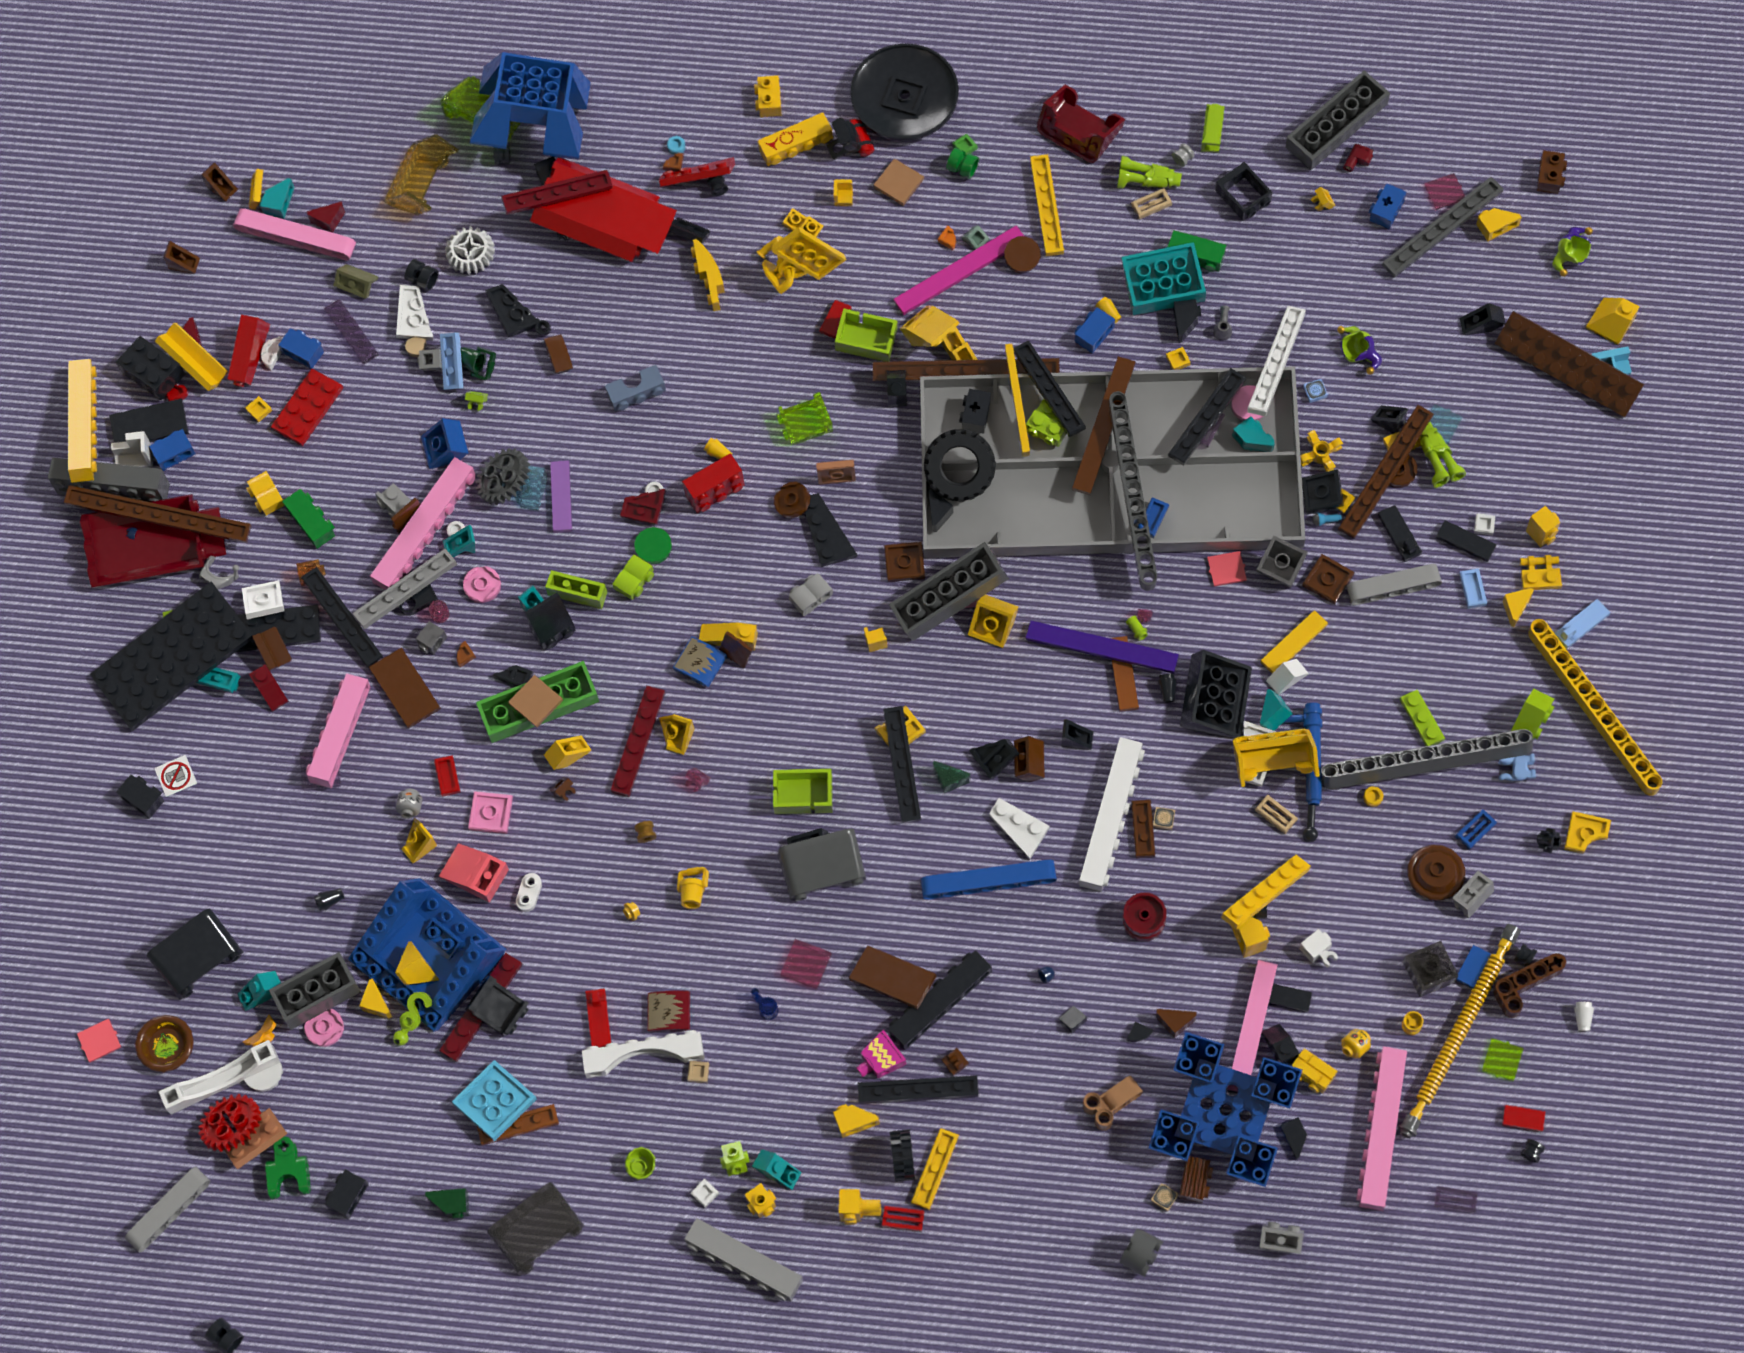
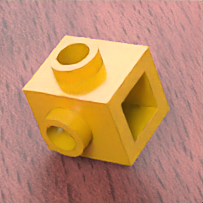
[744,1183,776,1218]

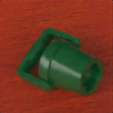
[460,346,496,380]

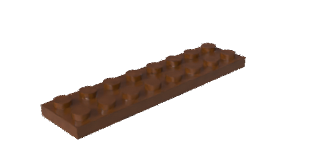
[1494,311,1645,417]

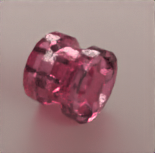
[429,600,450,623]

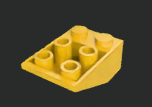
[900,306,960,347]

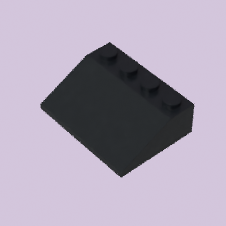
[1180,650,1252,739]

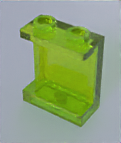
[776,392,833,446]

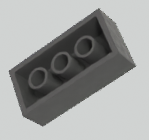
[269,952,361,1030]

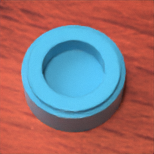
[667,136,686,155]

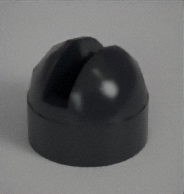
[535,320,551,336]

